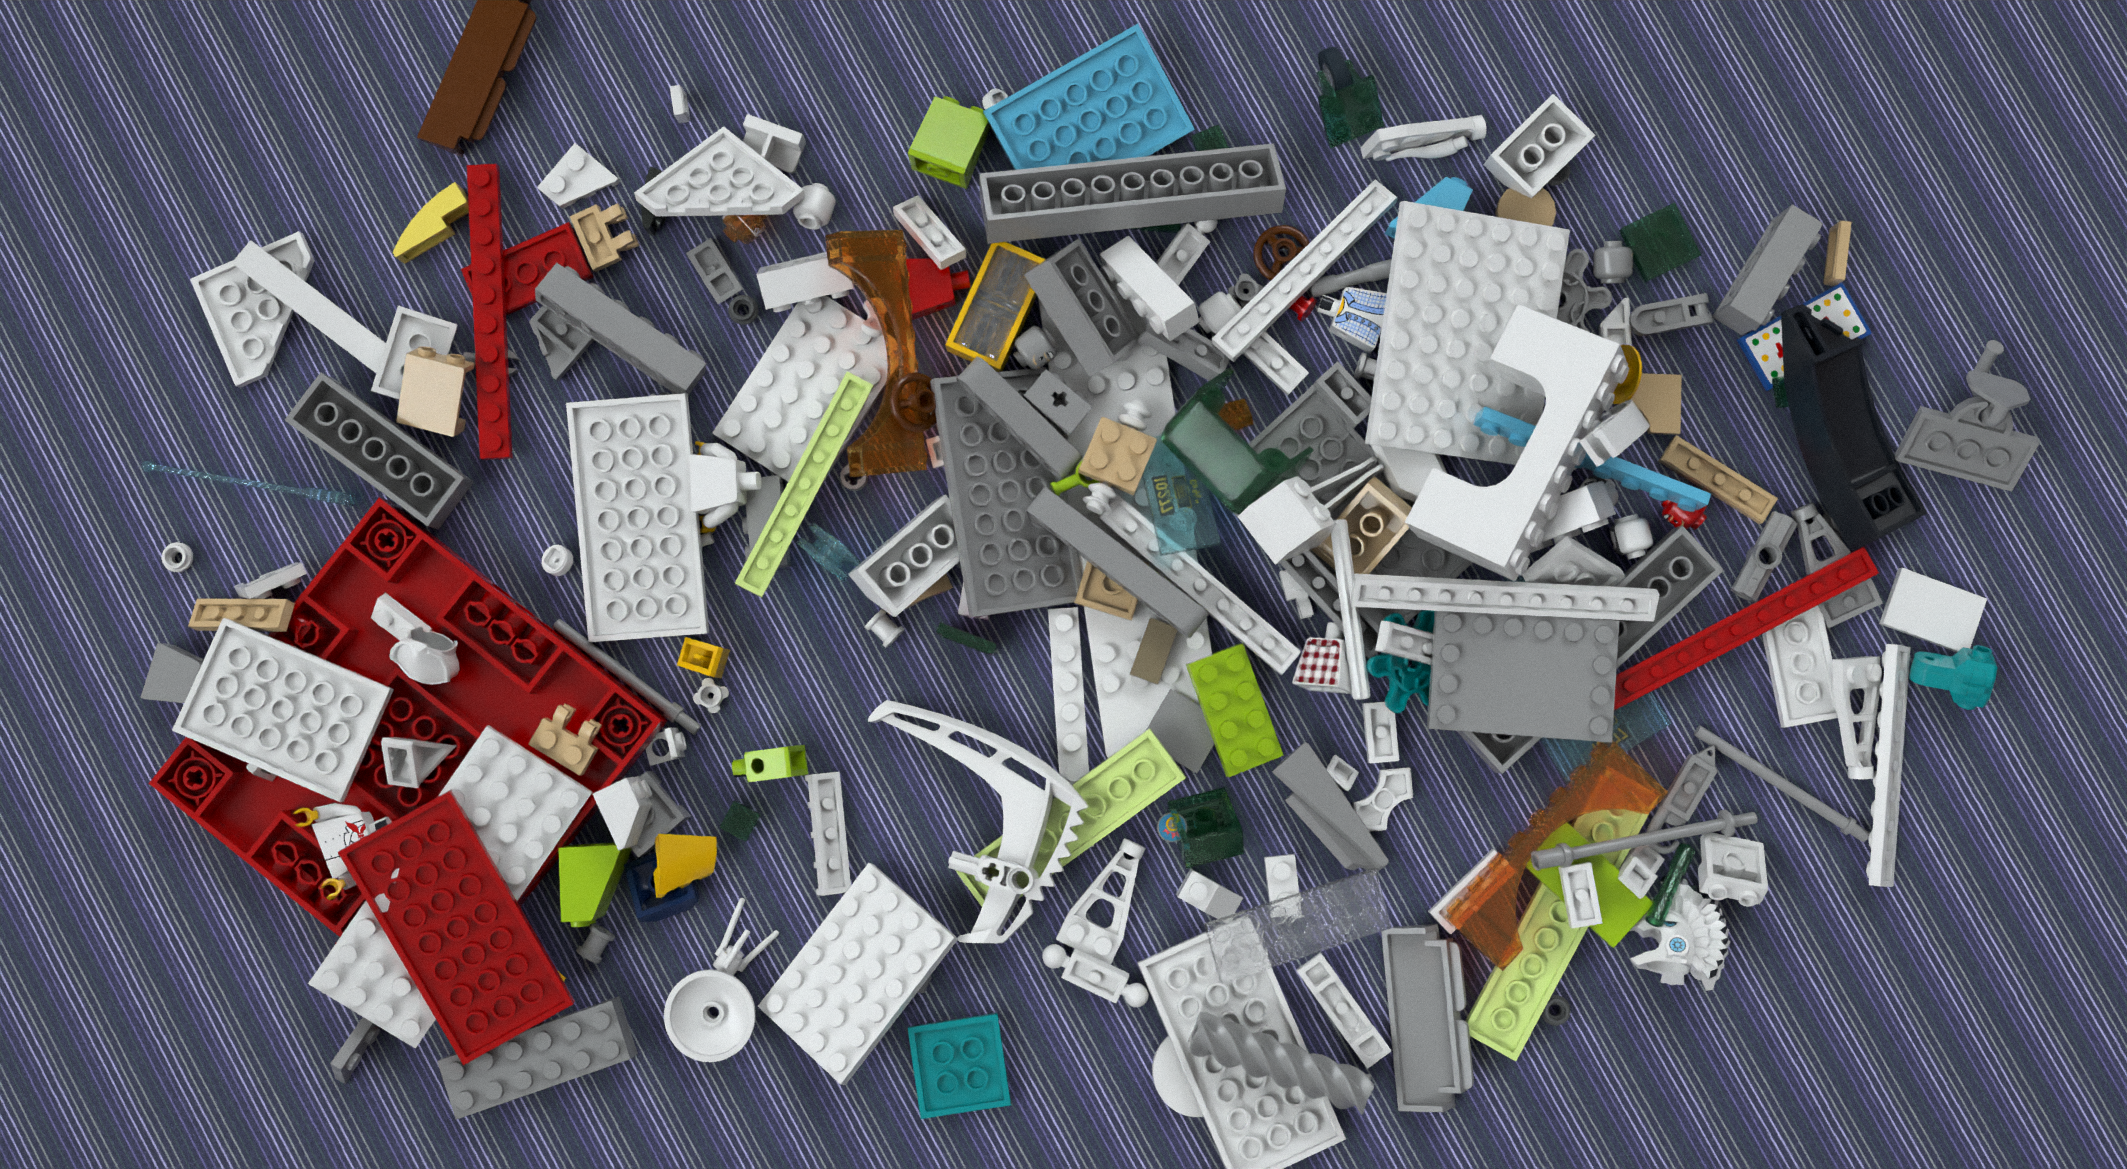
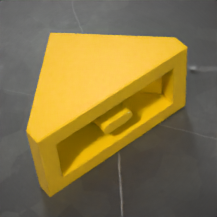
[677,637,730,678]

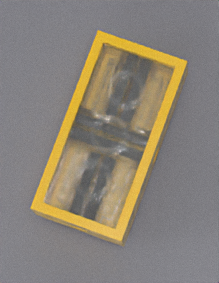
[945,242,1046,372]

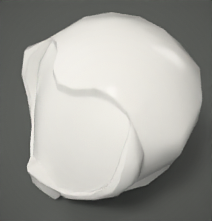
[390,626,460,685]

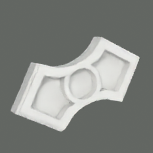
[1352,767,1413,832]

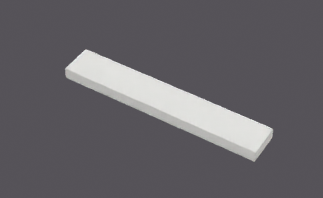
[232,240,386,373]

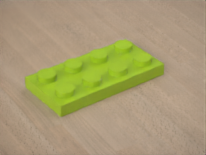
[1186,643,1284,777]

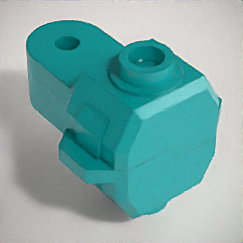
[1908,645,1998,710]

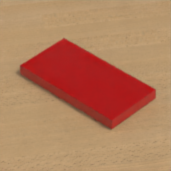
[461,222,594,316]

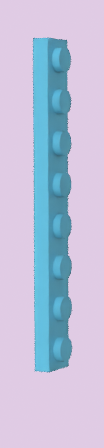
[1473,406,1711,512]

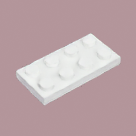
[1762,605,1838,728]

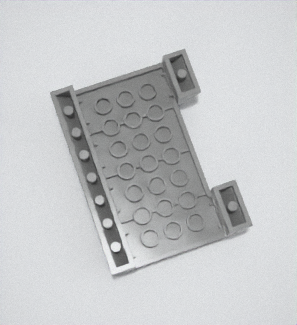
[1205,361,1473,659]

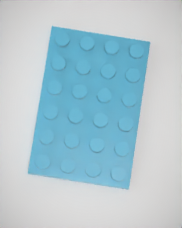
[983,24,1195,170]

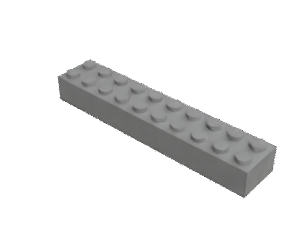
[979,143,1286,244]
[1457,526,1724,774]

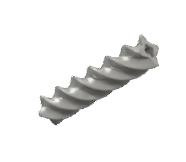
[1188,1012,1374,1115]

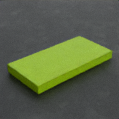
[1521,819,1654,948]

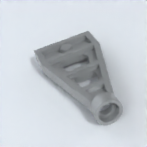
[1791,502,1883,628]

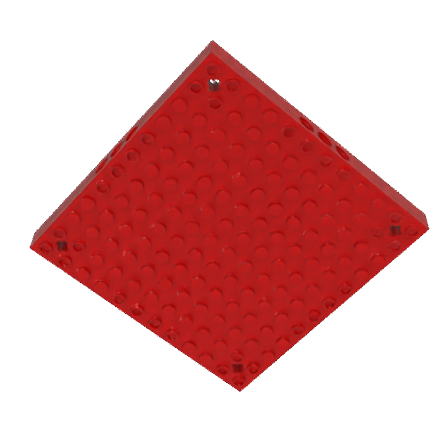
[148,497,668,937]

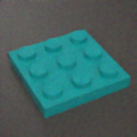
[908,1013,1011,1119]

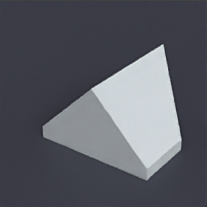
[381,737,457,788]

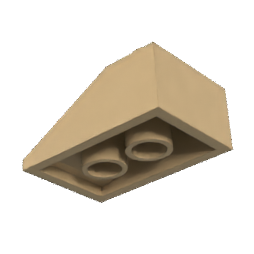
[1311,476,1412,574]

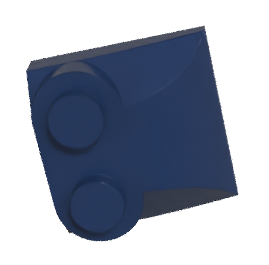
[624,853,699,922]

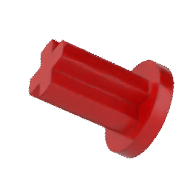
[1289,296,1317,322]

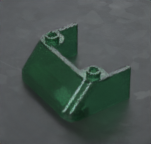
[1161,367,1314,514]

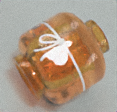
[722,215,767,244]

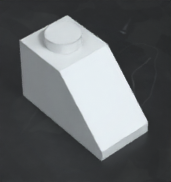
[1176,868,1243,923]

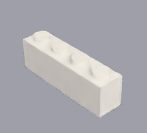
[1099,235,1199,341]

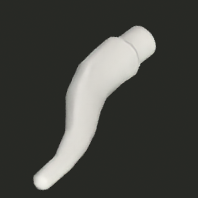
[1386,135,1468,161]

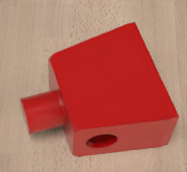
[899,258,971,320]

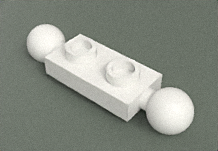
[1156,219,1218,285]
[1042,944,1149,1007]

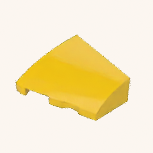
[653,834,717,898]

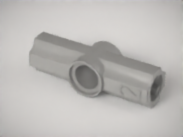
[1731,511,1798,602]

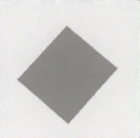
[1146,689,1214,774]

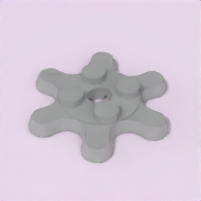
[1557,249,1612,332]

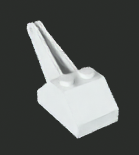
[1237,456,1384,565]

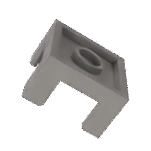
[600,771,691,858]

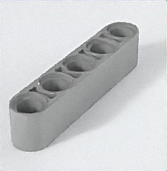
[956,356,1083,480]

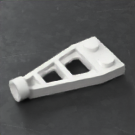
[1361,115,1486,161]
[1833,656,1882,779]
[1056,838,1146,965]

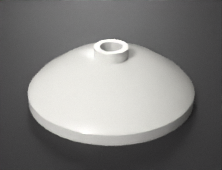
[664,969,756,1062]

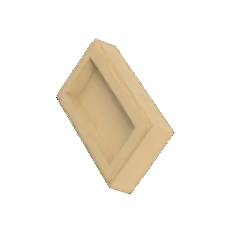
[1823,220,1852,286]

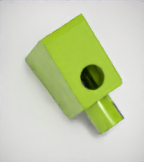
[732,745,808,782]

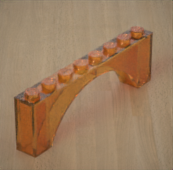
[825,230,928,477]
[1443,742,1668,971]

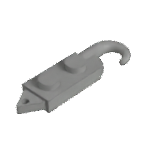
[1646,745,1718,854]

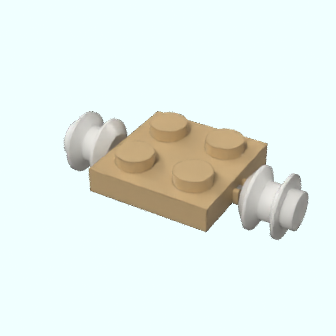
[1078,400,1157,514]

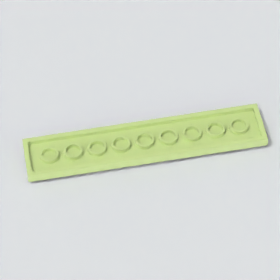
[1465,766,1659,1061]

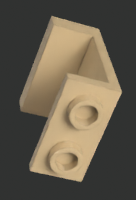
[396,346,475,437]

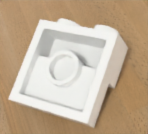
[1698,832,1768,907]

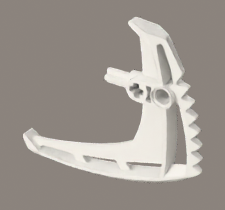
[868,700,1089,943]

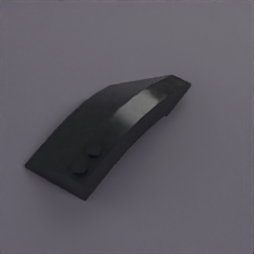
[1781,304,1927,552]

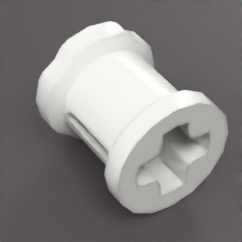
[1354,353,1377,381]
[865,609,905,648]

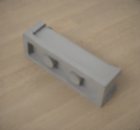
[1137,318,1230,386]

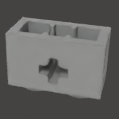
[1023,369,1092,440]

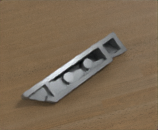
[1272,742,1389,875]

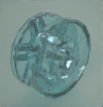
[796,522,862,583]

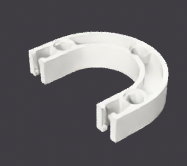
[1572,400,1650,472]

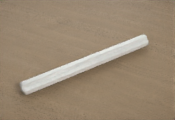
[1331,519,1370,700]

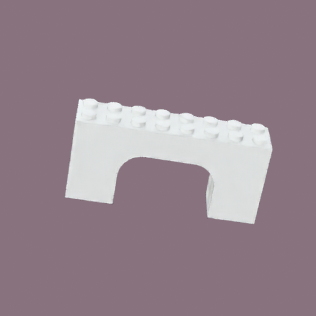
[1405,304,1629,581]

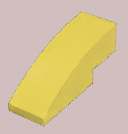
[392,182,469,264]

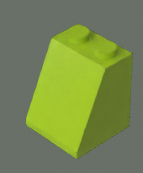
[908,96,991,189]
[559,843,632,927]

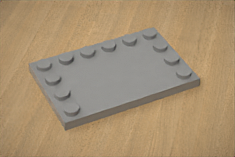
[1427,611,1619,743]

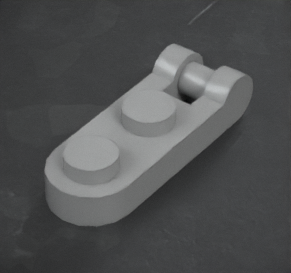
[1629,293,1713,336]

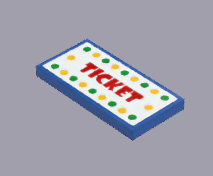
[1737,282,1872,391]

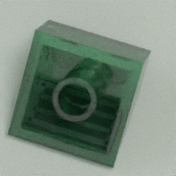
[1167,787,1244,869]

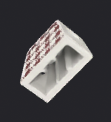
[1292,622,1352,694]

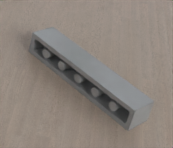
[535,262,706,395]

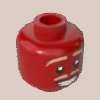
[1661,500,1707,530]

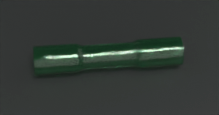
[1645,843,1695,927]

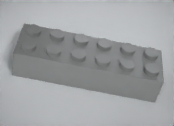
[285,372,474,529]
[437,996,638,1120]

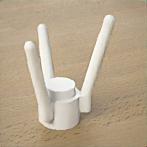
[713,898,779,976]

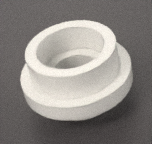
[162,542,193,572]

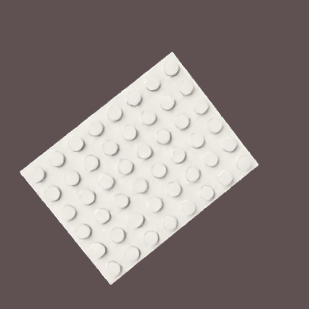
[1365,201,1570,465]

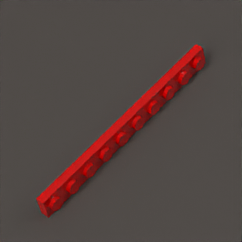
[467,164,513,460]
[1614,547,1879,710]

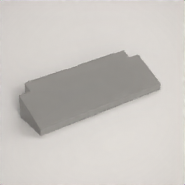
[1381,924,1474,1113]

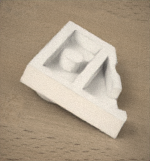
[537,143,620,209]

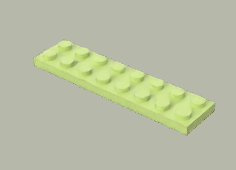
[955,728,1186,906]

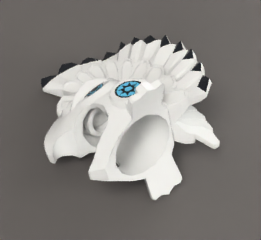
[1630,876,1730,991]

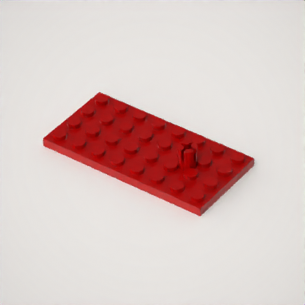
[338,789,575,1065]

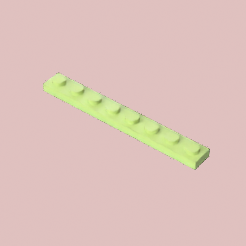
[735,371,874,598]

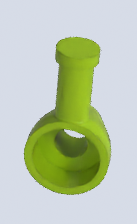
[1050,461,1100,496]

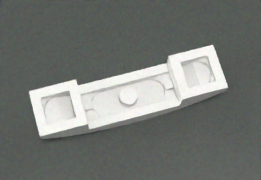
[1296,952,1391,1069]

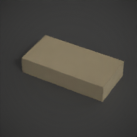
[1129,618,1178,685]

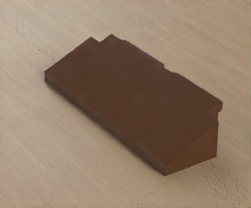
[417,0,537,157]

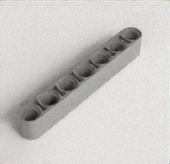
[1025,487,1209,638]

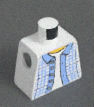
[1317,287,1387,353]

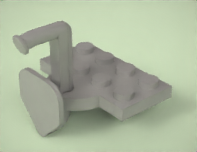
[1894,340,2040,492]

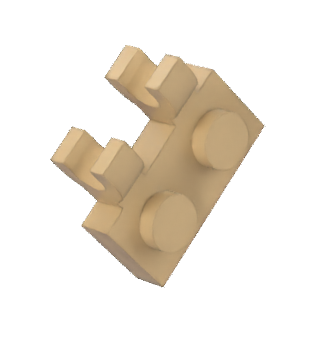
[570,203,640,272]
[528,704,602,775]

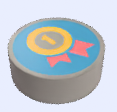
[1156,812,1187,842]

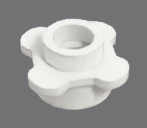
[693,678,729,713]

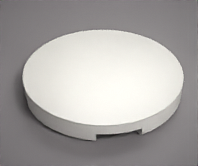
[1152,1036,1203,1117]

